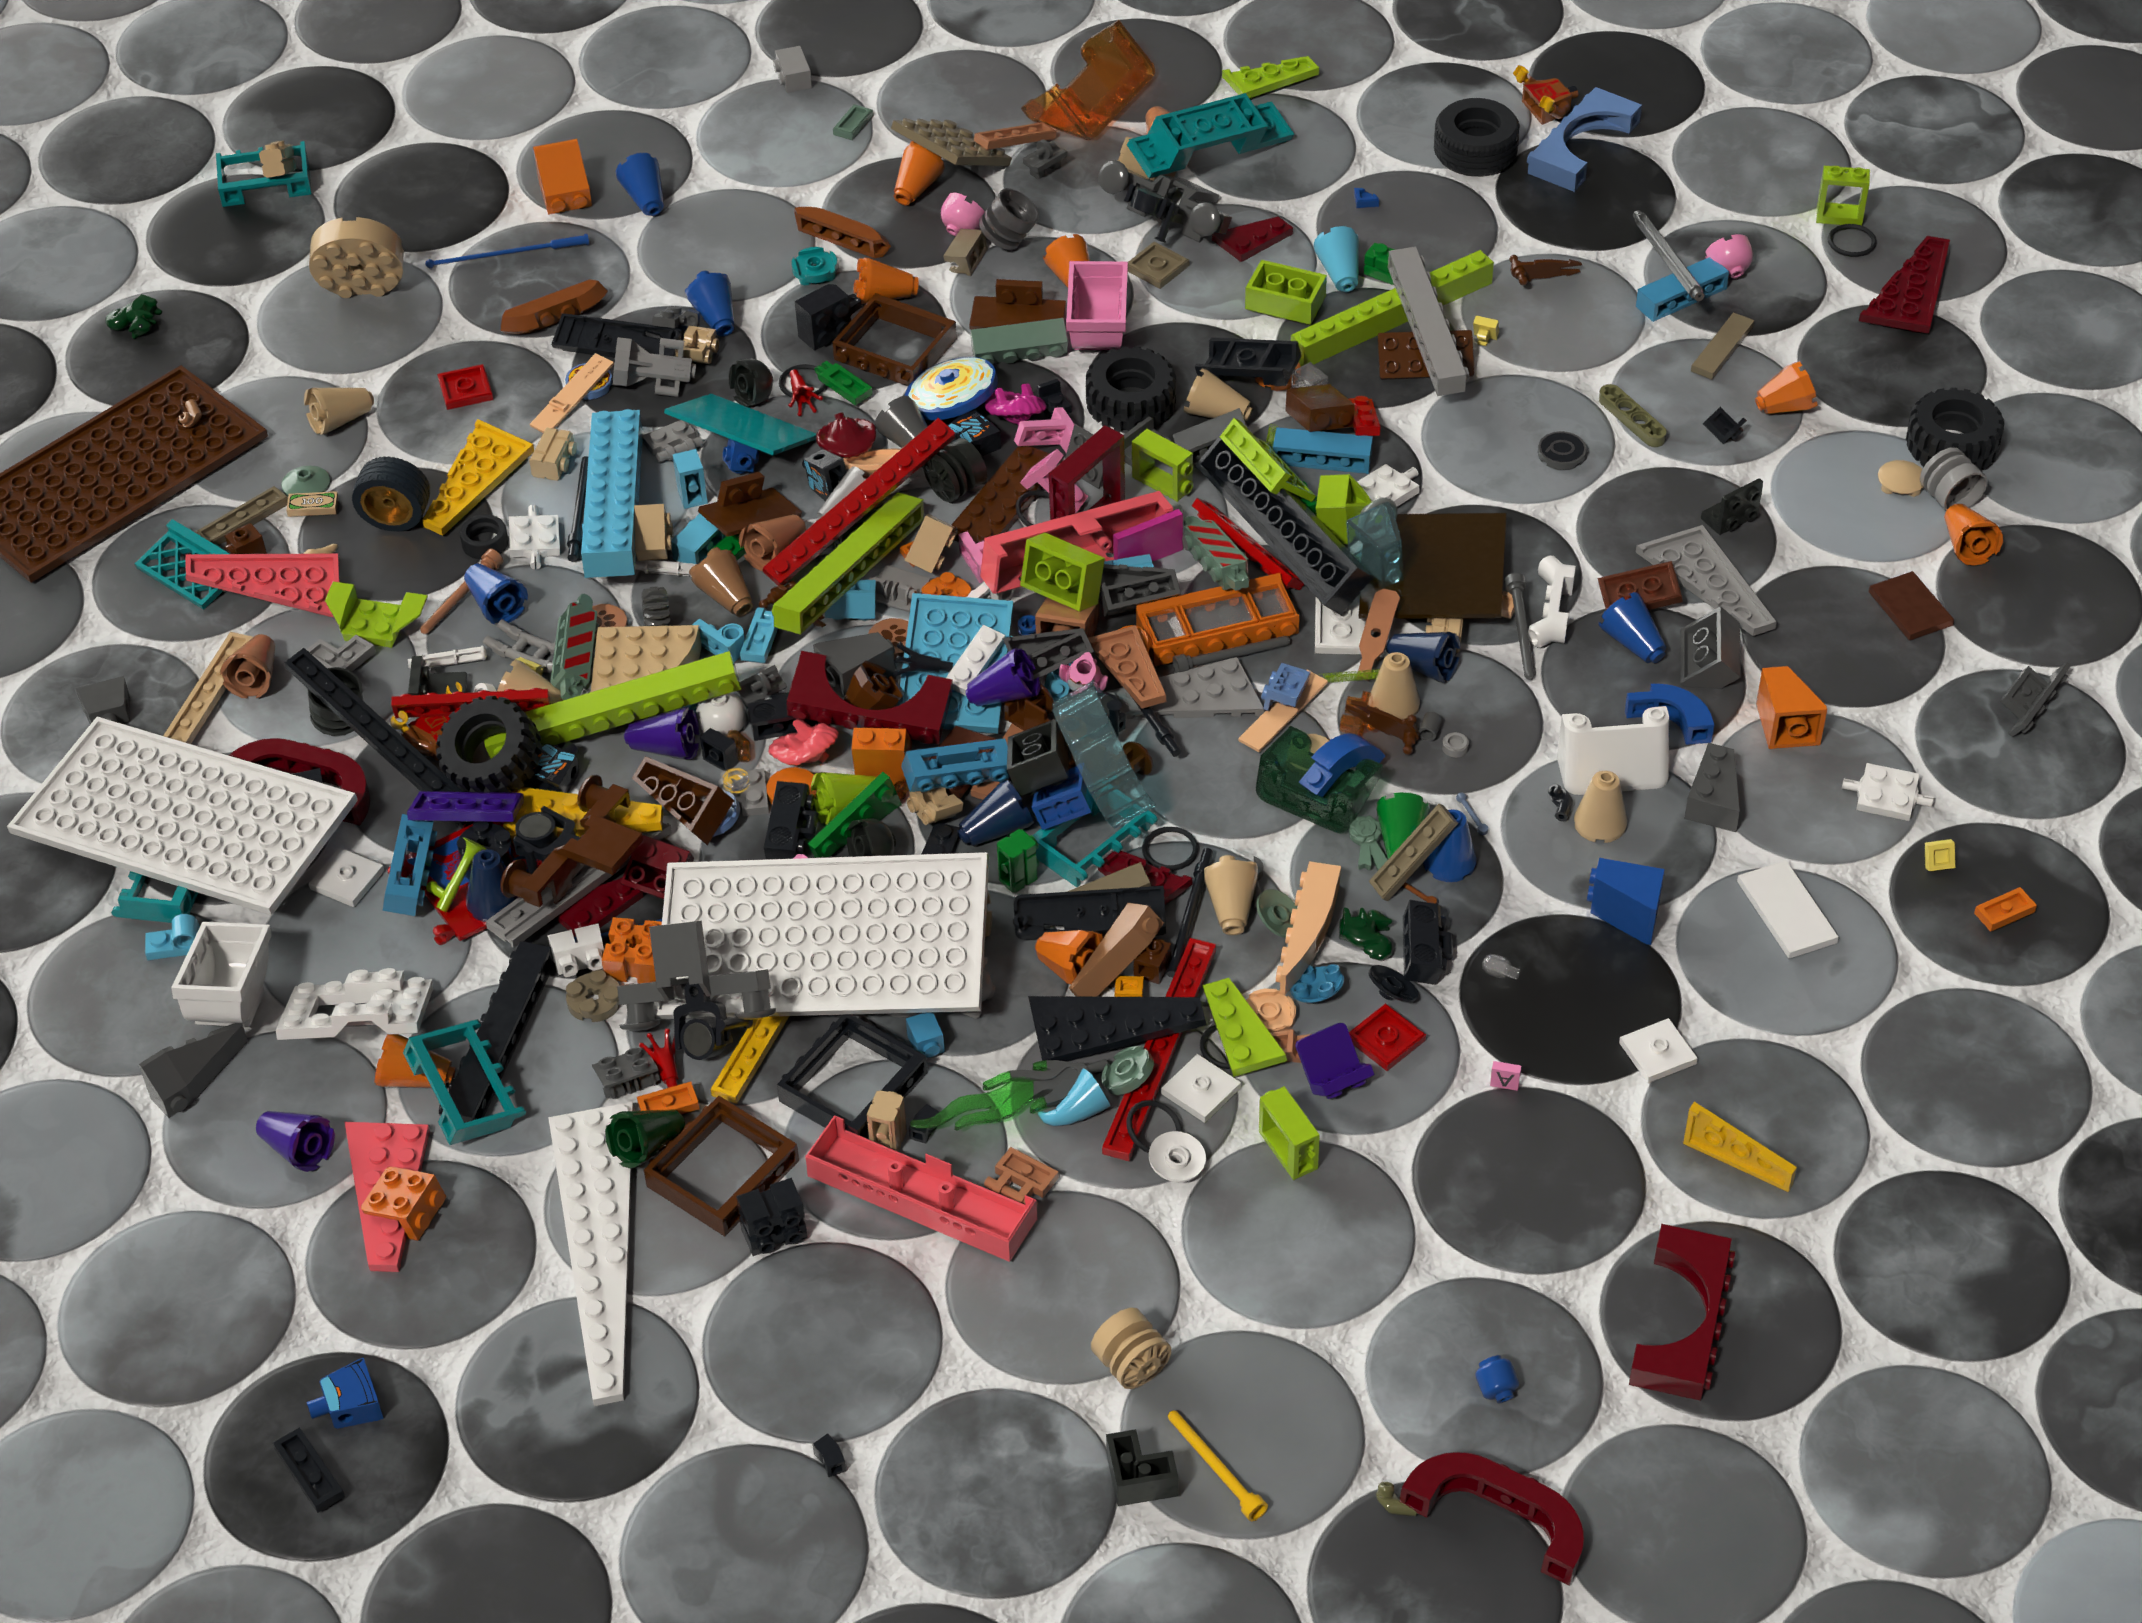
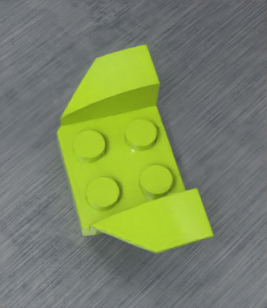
[325,581,428,648]

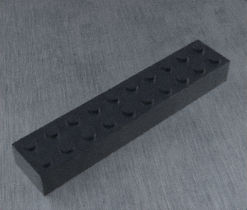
[1195,431,1374,615]

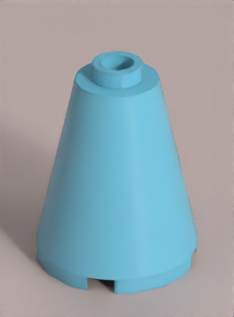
[1313,226,1359,292]

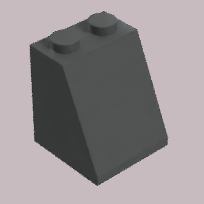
[813,632,897,700]

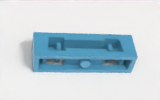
[901,738,1010,792]
[383,814,437,916]

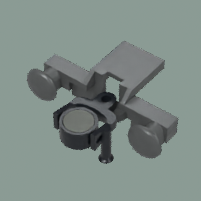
[1098,160,1232,243]
[617,920,776,1060]

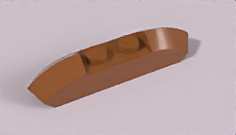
[794,207,891,259]
[500,279,608,335]

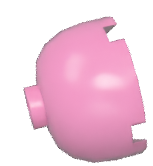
[941,193,985,236]
[1705,234,1753,278]

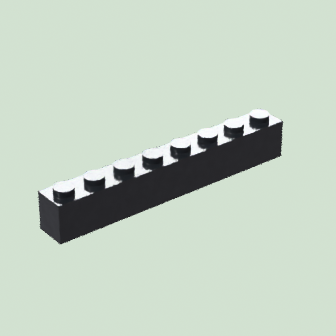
[439,941,554,1123]

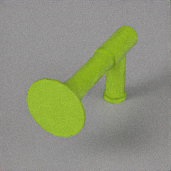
[426,837,487,912]

